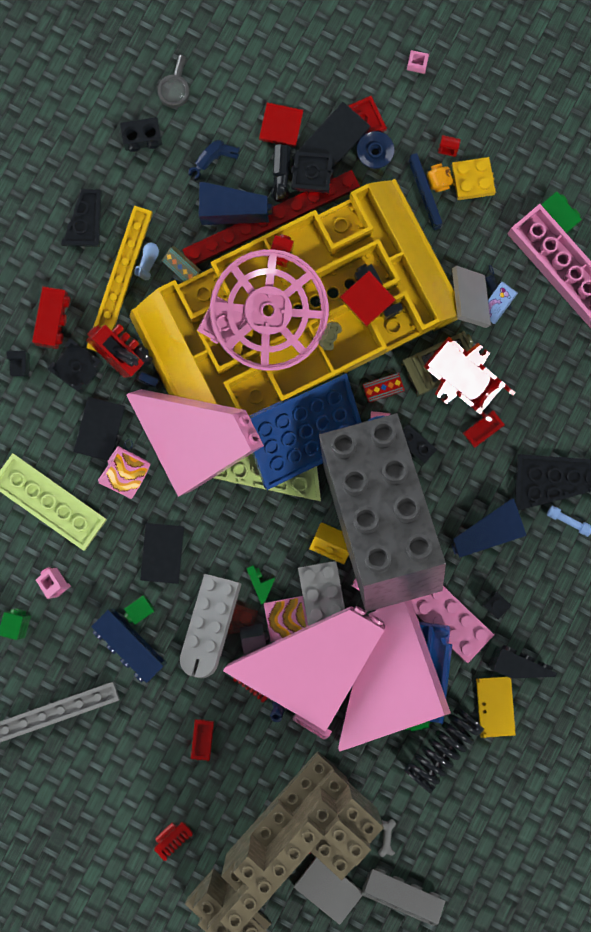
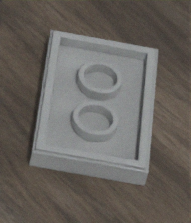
[452,266,491,328]
[294,857,363,925]

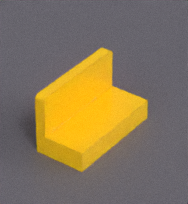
[309,523,349,564]

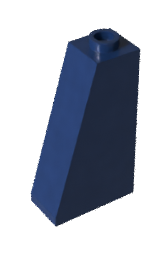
[199,182,273,225]
[451,499,527,558]

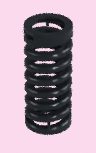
[404,706,484,794]

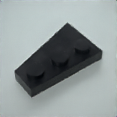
[61,189,102,247]

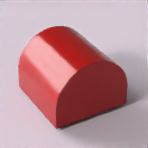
[438,135,461,157]

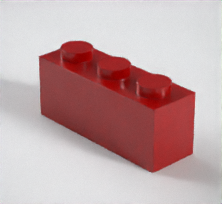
[32,286,70,349]

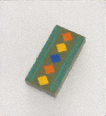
[162,246,201,281]

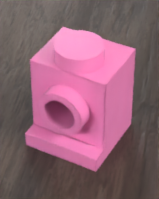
[36,567,71,599]

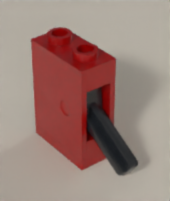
[86,324,144,378]

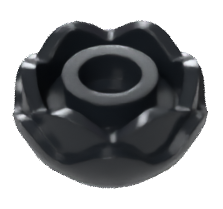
[133,343,153,366]

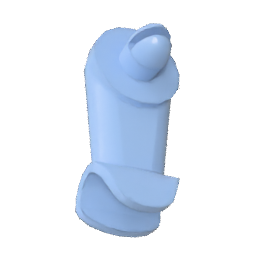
[134,242,159,280]

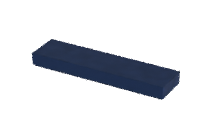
[409,153,442,230]

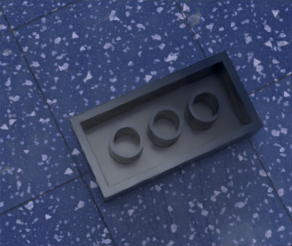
[91,608,167,683]

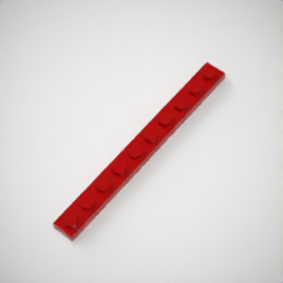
[182,170,360,265]

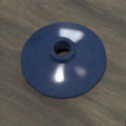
[357,131,394,169]

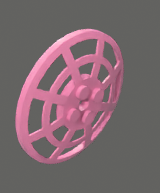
[210,249,329,371]

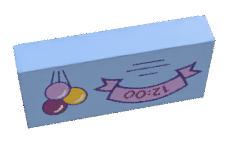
[488,282,518,324]

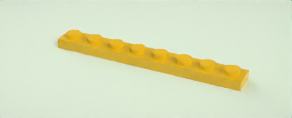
[86,206,153,352]

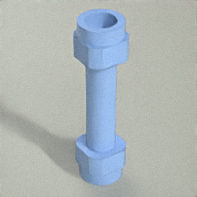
[546,505,591,537]

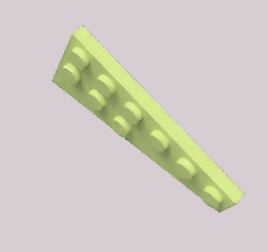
[213,454,321,502]

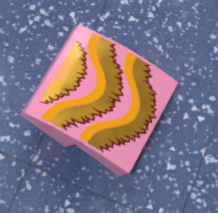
[98,446,151,499]
[264,596,308,642]

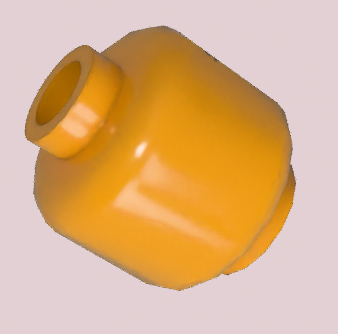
[426,163,453,193]

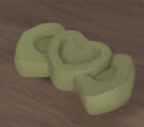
[319,321,342,350]

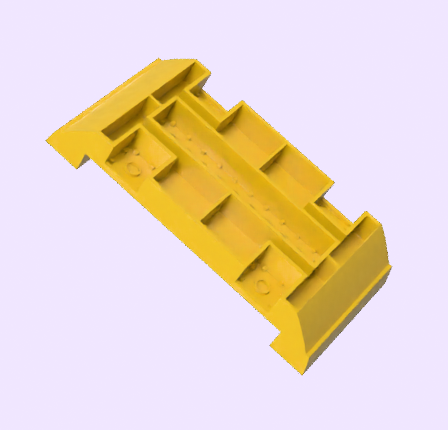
[130,179,458,416]

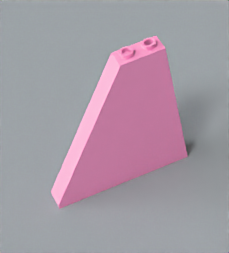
[127,389,264,497]
[338,600,451,752]
[223,606,386,731]

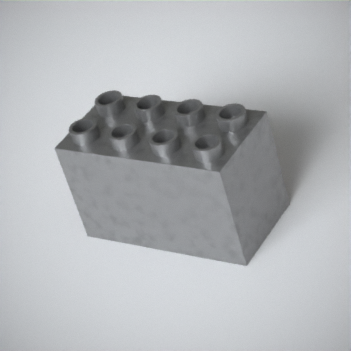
[319,413,446,612]

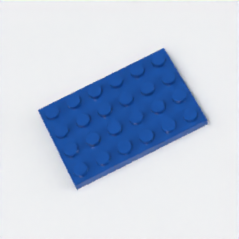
[249,372,362,490]

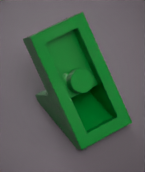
[246,565,276,604]

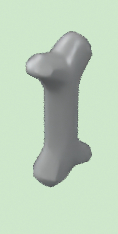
[378,819,396,857]

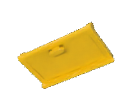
[476,676,516,738]

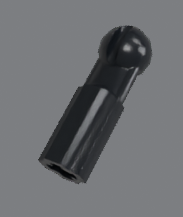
[271,144,291,203]

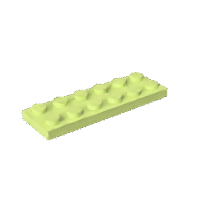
[0,453,107,551]

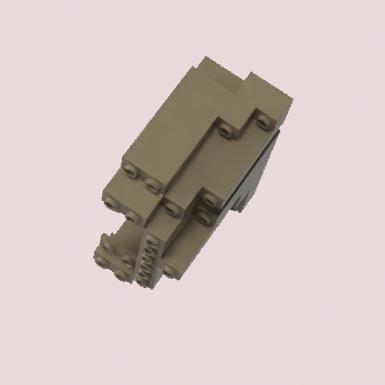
[185,751,384,932]

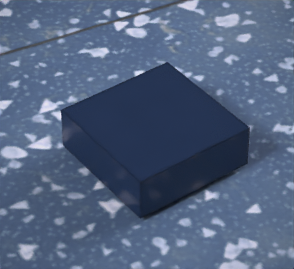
[138,372,160,389]

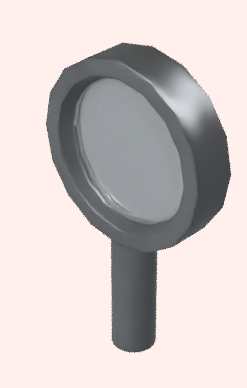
[158,55,190,108]

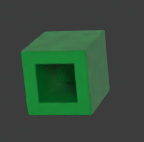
[124,595,156,625]

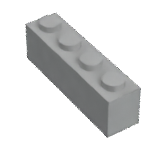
[361,868,445,926]

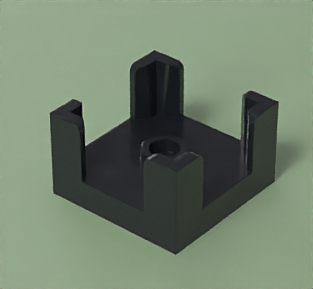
[47,338,104,394]

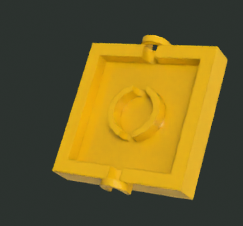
[451,157,496,200]

